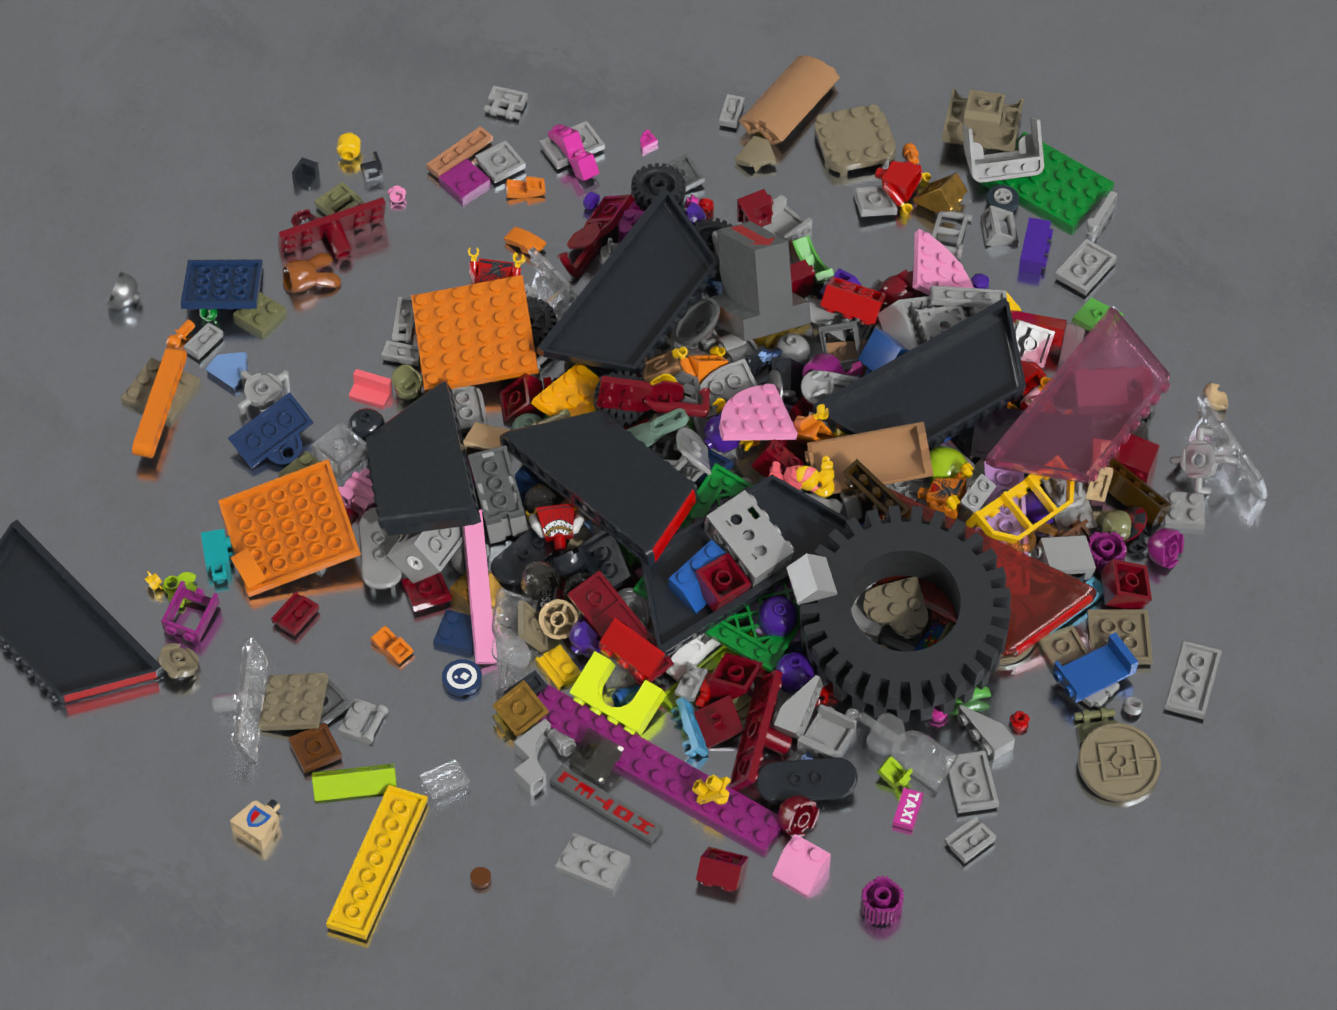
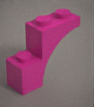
[547,124,599,181]

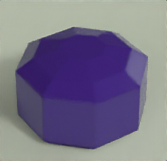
[583,191,600,210]
[971,273,989,289]

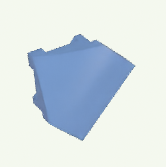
[205,352,248,391]

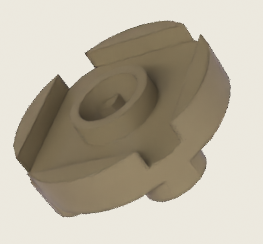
[157,643,199,679]

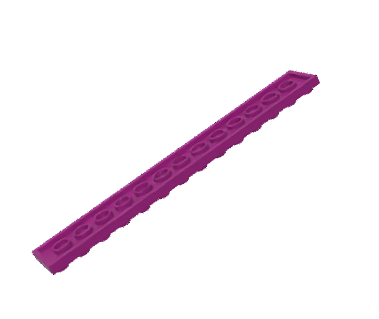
[537,684,783,855]

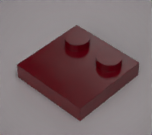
[401,572,452,612]

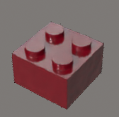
[1101,559,1152,610]

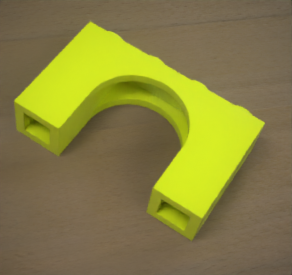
[569,651,666,736]

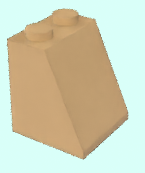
[464,422,510,460]

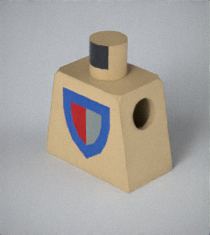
[230,799,280,851]

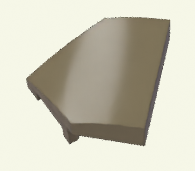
[734,136,777,172]

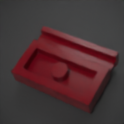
[271,591,319,636]

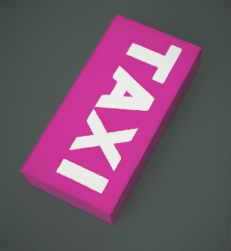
[892,788,924,831]

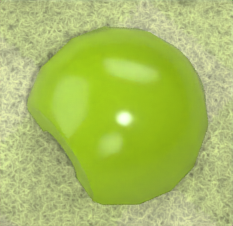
[929,446,967,484]

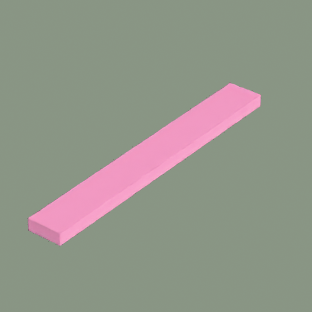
[462,510,497,664]

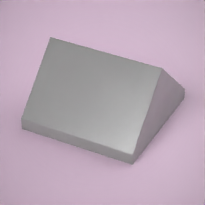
[786,554,837,605]

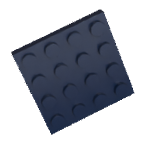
[181,259,263,310]

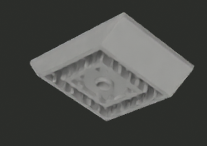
[878,296,985,351]

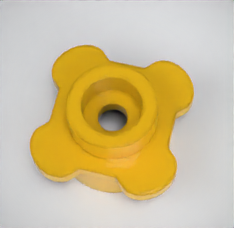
[144,571,163,591]

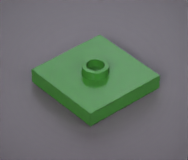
[1072,297,1124,339]

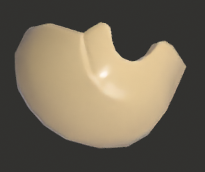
[1202,382,1228,411]

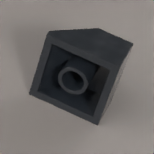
[768,357,805,403]

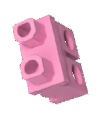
[339,468,377,516]

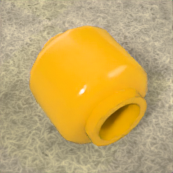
[337,133,361,160]

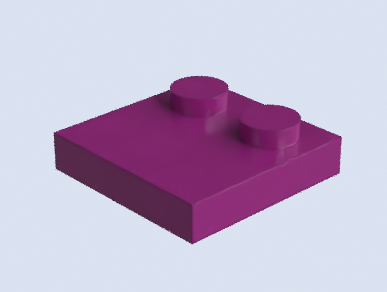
[439,159,491,202]

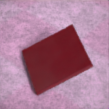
[694,695,745,749]

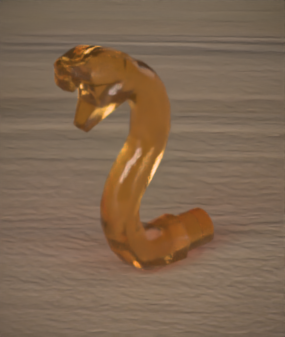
[1005,523,1058,553]

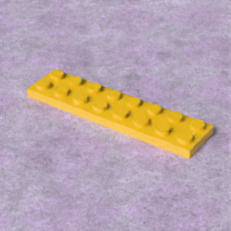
[326,785,428,940]

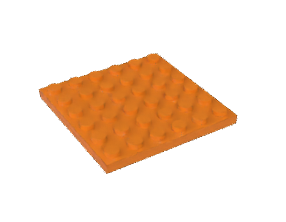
[411,275,539,393]
[218,459,361,597]

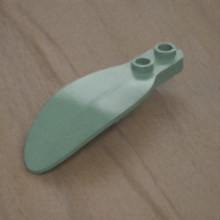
[627,408,689,447]

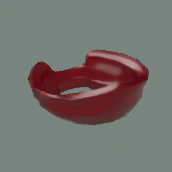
[291,209,320,227]

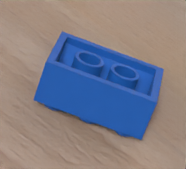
[667,540,726,614]

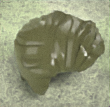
[391,364,424,400]

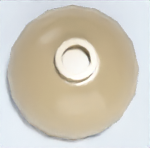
[539,599,580,640]

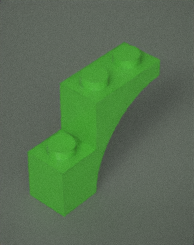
[788,235,834,285]

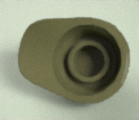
[1096,510,1131,540]

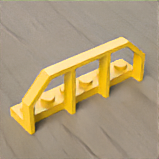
[965,456,1075,544]

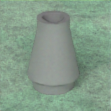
[547,729,576,756]

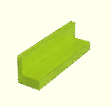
[312,763,397,801]

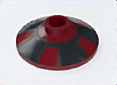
[1123,506,1147,541]

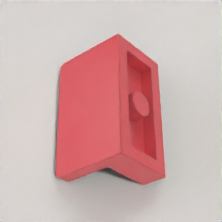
[349,369,392,407]

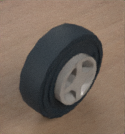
[986,185,1019,212]

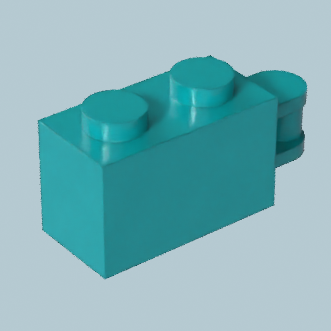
[201,529,233,582]

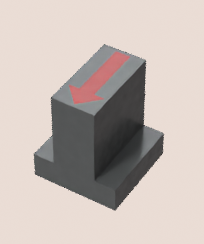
[709,221,811,341]

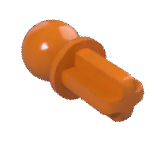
[902,143,919,164]
[166,319,195,349]

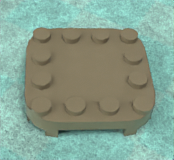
[814,104,896,176]

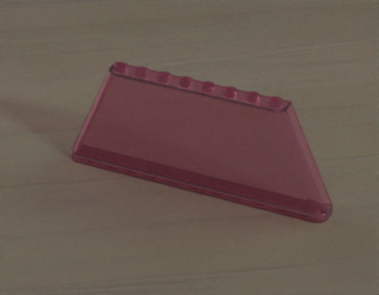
[986,307,1171,484]

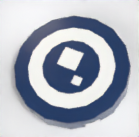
[442,659,482,697]

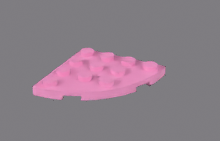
[913,229,974,296]
[719,384,798,441]

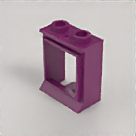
[161,581,220,643]

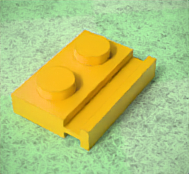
[535,645,581,690]

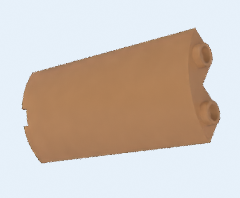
[739,55,840,145]
[805,422,934,494]

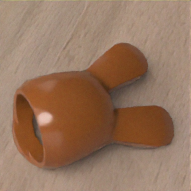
[282,253,341,293]

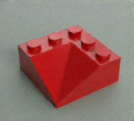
[820,276,886,325]

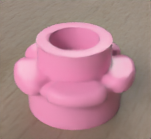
[388,185,406,203]

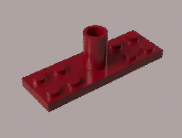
[278,197,386,259]
[567,570,674,688]
[728,670,792,791]

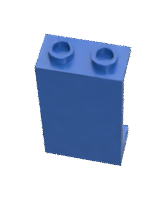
[1052,632,1138,703]

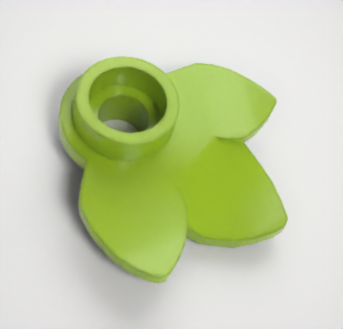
[162,572,197,608]

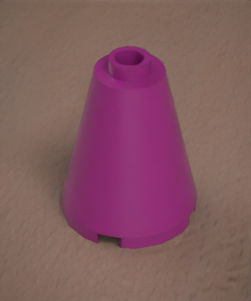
[802,353,843,377]

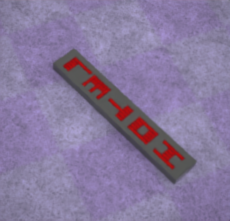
[549,765,663,844]

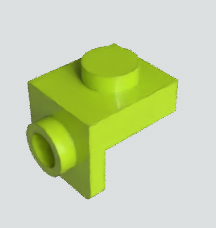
[876,756,914,789]

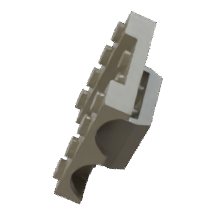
[942,88,1024,152]

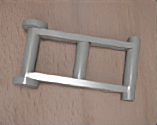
[932,211,973,260]

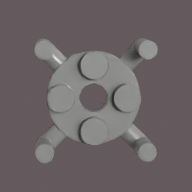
[237,370,290,421]
[1170,427,1238,495]

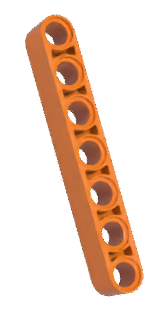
[132,347,187,458]

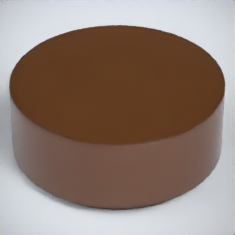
[470,867,491,889]

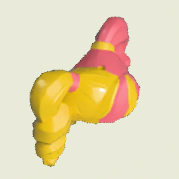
[768,455,835,498]

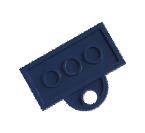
[228,392,314,470]

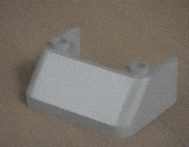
[962,116,1044,182]

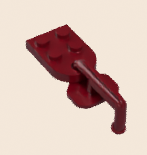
[557,194,634,279]
[597,376,710,417]

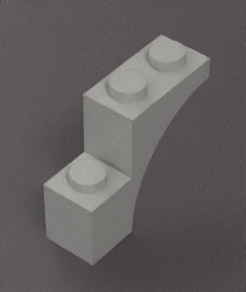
[514,719,551,796]

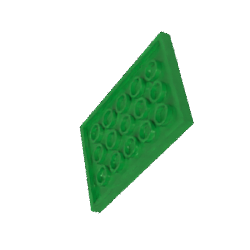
[987,132,1114,231]

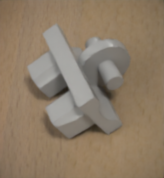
[675,663,708,702]

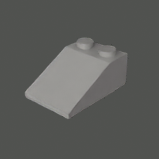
[773,675,824,740]

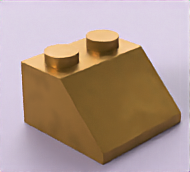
[913,173,967,213]
[450,571,507,615]

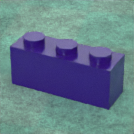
[1019,217,1053,275]

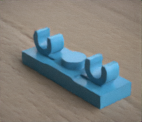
[671,697,709,758]

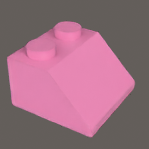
[772,834,831,897]

